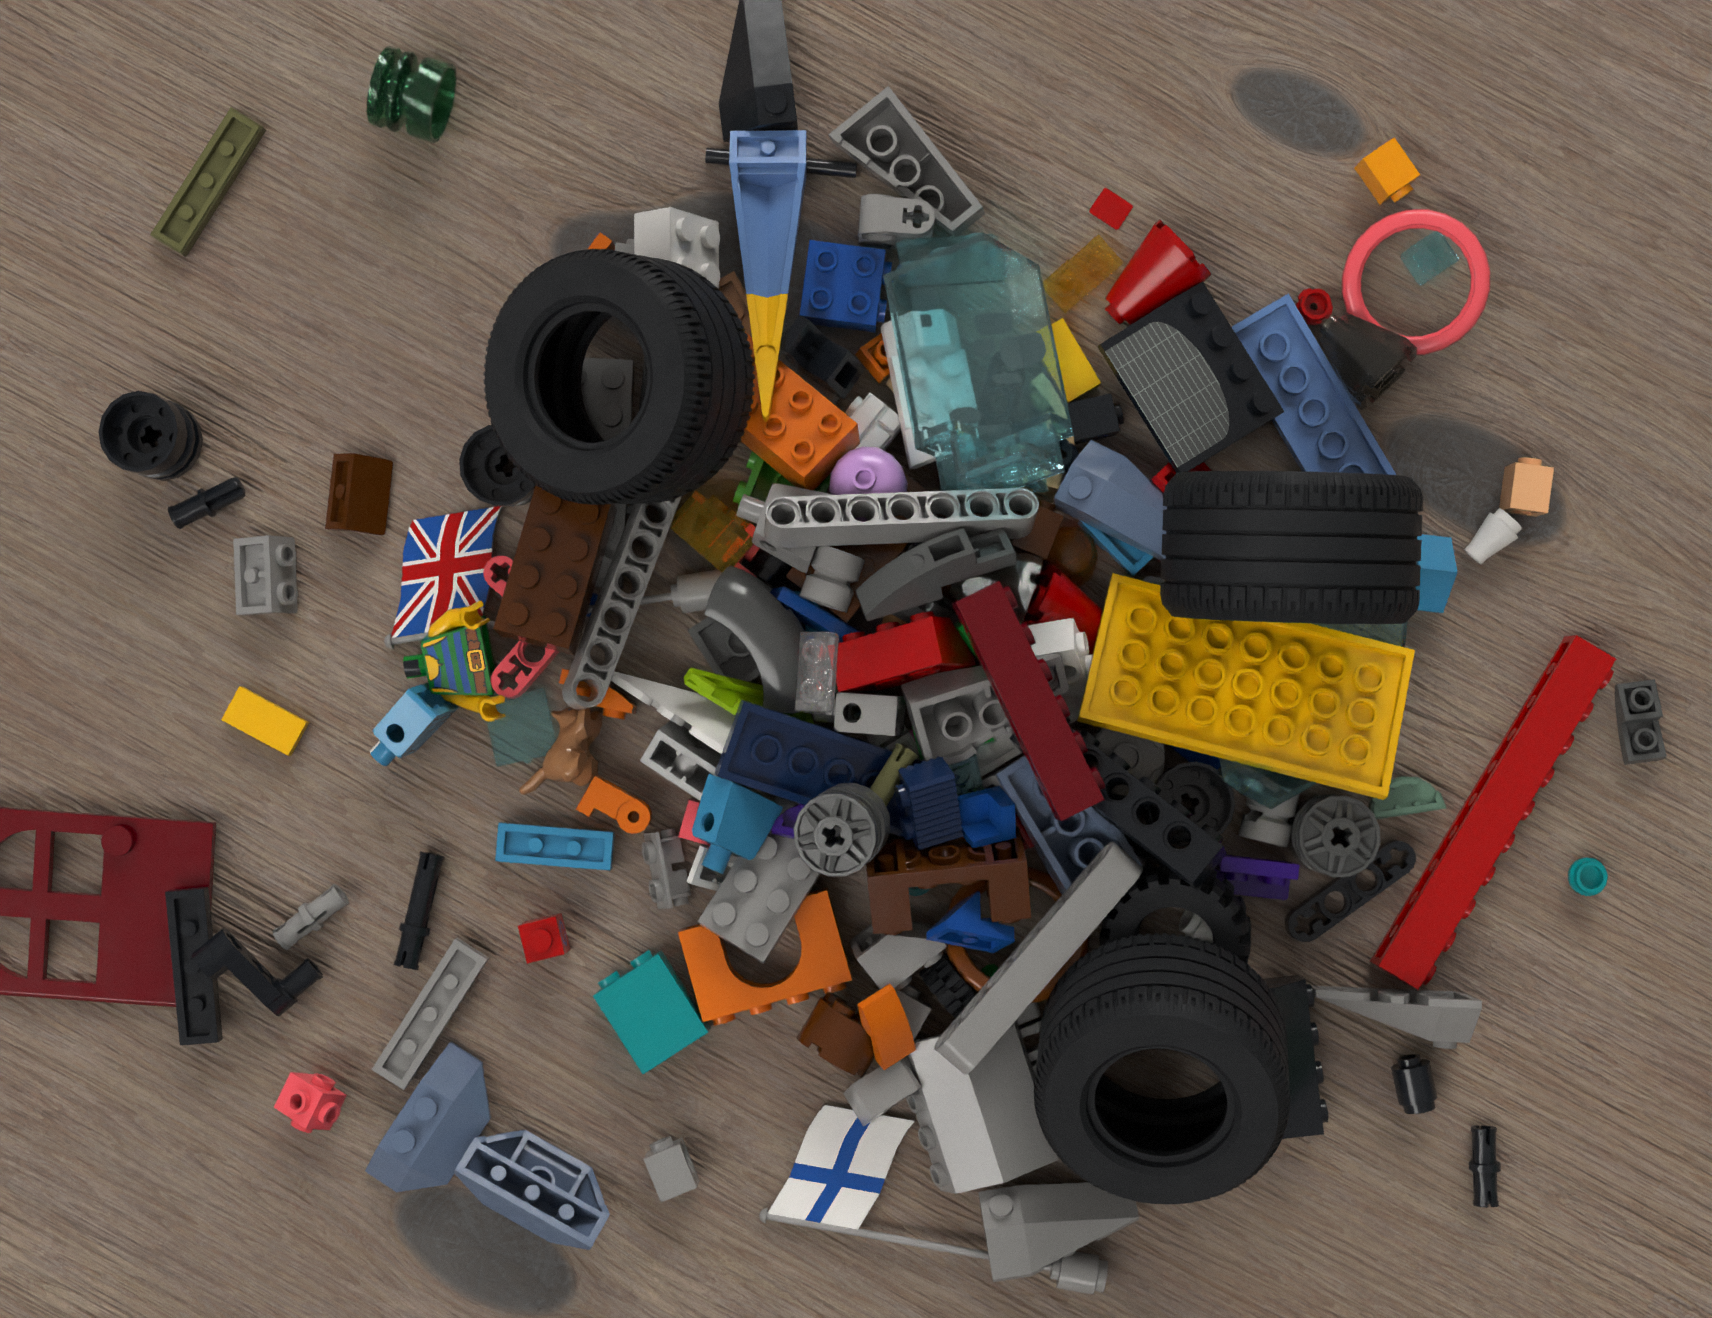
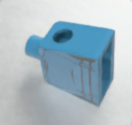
[370,682,459,766]

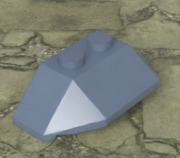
[365,1041,491,1192]
[454,1130,610,1250]

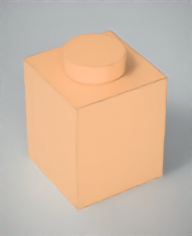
[1499,457,1554,517]

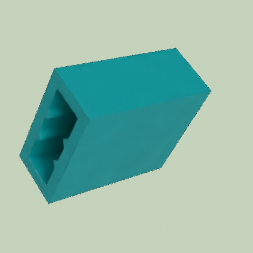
[593,950,711,1074]

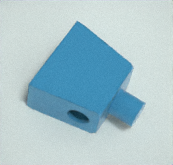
[692,774,783,874]

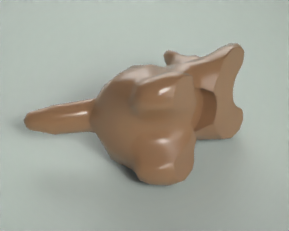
[519,707,602,795]

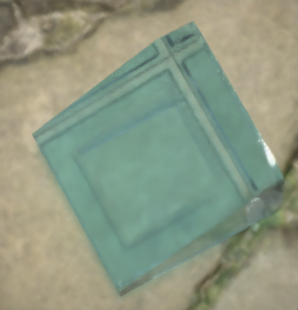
[1400,231,1459,285]

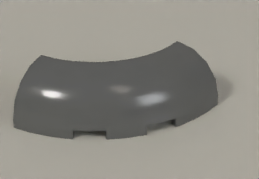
[704,565,818,714]

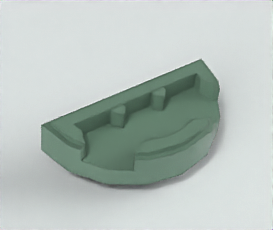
[1368,776,1446,820]

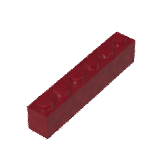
[952,581,1105,821]

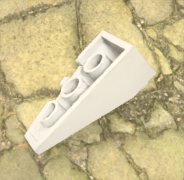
[611,671,735,754]

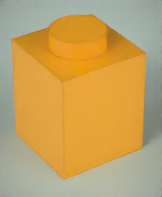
[1354,137,1420,205]

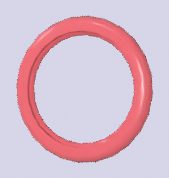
[1342,209,1490,355]

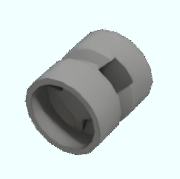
[799,546,865,613]
[1238,783,1300,848]

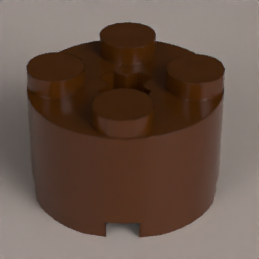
[797,992,875,1078]

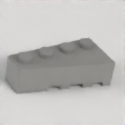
[828,86,985,238]

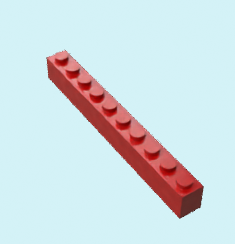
[1370,635,1616,990]

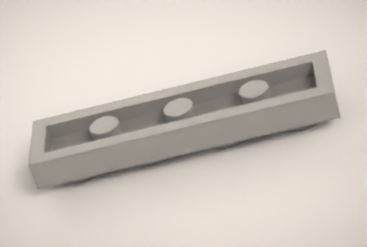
[371,937,489,1090]

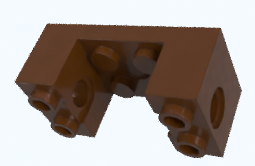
[866,827,1031,935]

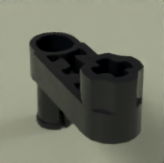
[192,928,323,1017]

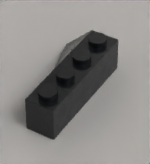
[1263,975,1328,1139]

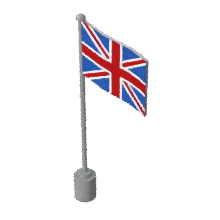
[384,506,723,649]

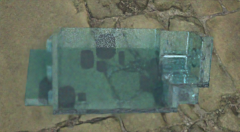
[883,233,1074,493]

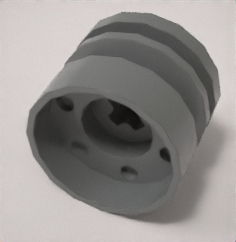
[794,783,891,877]
[1288,794,1381,877]

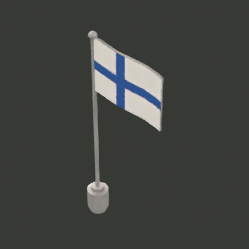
[759,1104,1108,1295]

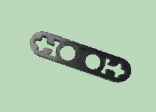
[1285,840,1416,942]

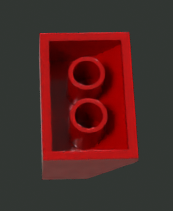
[829,611,976,693]

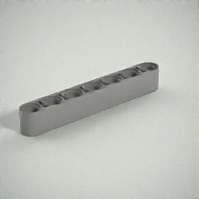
[764,488,1039,548]
[562,496,681,710]
[934,842,1143,1075]

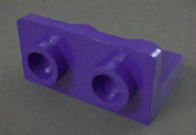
[1214,855,1300,900]

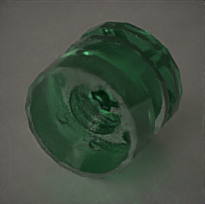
[366,46,457,143]

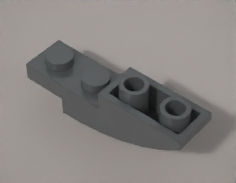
[856,527,1017,621]

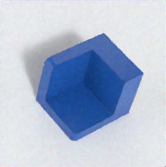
[957,786,1016,848]

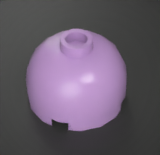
[829,446,908,522]

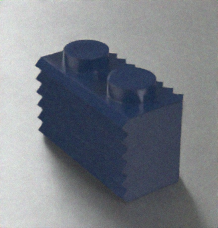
[894,756,963,851]

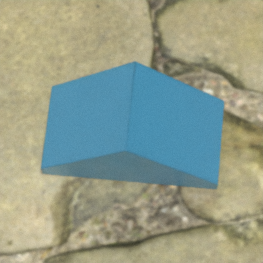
[1416,534,1458,613]

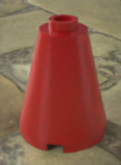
[1105,219,1212,325]
[1014,564,1103,655]

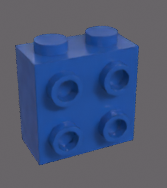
[800,240,892,333]

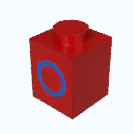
[518,913,571,964]

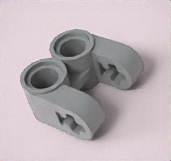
[858,194,935,251]

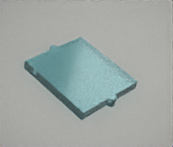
[487,688,556,767]

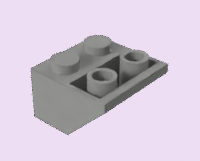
[849,921,947,992]

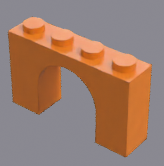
[678,888,852,1026]

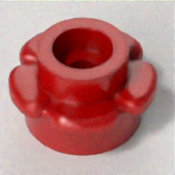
[1295,288,1333,326]

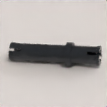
[394,851,445,970]

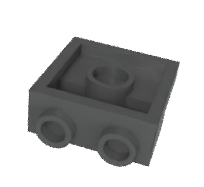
[687,617,760,684]

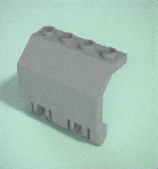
[904,1002,1060,1194]

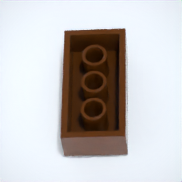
[493,485,617,656]

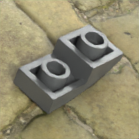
[1615,679,1667,765]

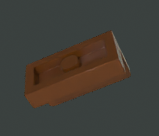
[325,453,393,535]

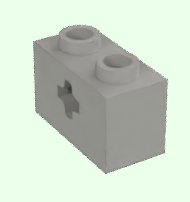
[640,721,724,800]

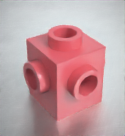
[274,1072,347,1133]

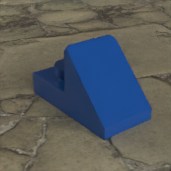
[926,891,1015,953]

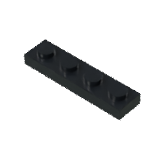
[165,887,223,1046]

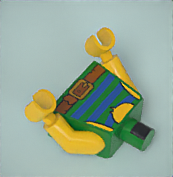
[403,601,505,722]

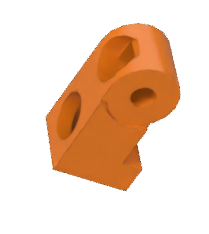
[576,775,652,834]

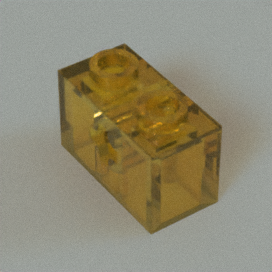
[670,490,753,572]

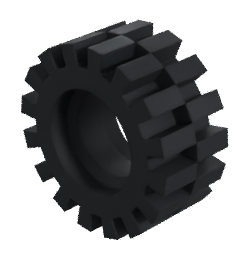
[919,953,978,1018]

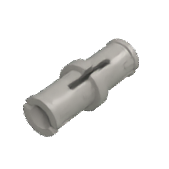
[272,884,349,950]

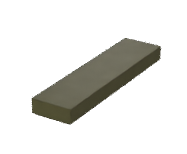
[150,107,266,257]

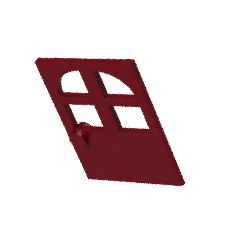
[0,807,216,1007]

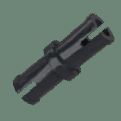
[1469,1125,1501,1208]

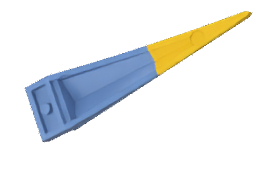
[729,130,807,422]

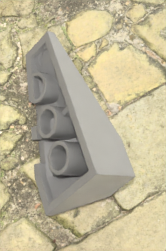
[1311,985,1482,1049]
[978,1182,1139,1282]

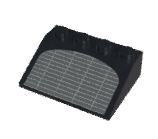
[1098,282,1284,473]

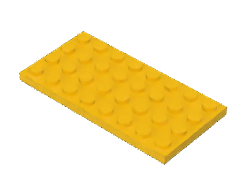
[1077,573,1415,800]

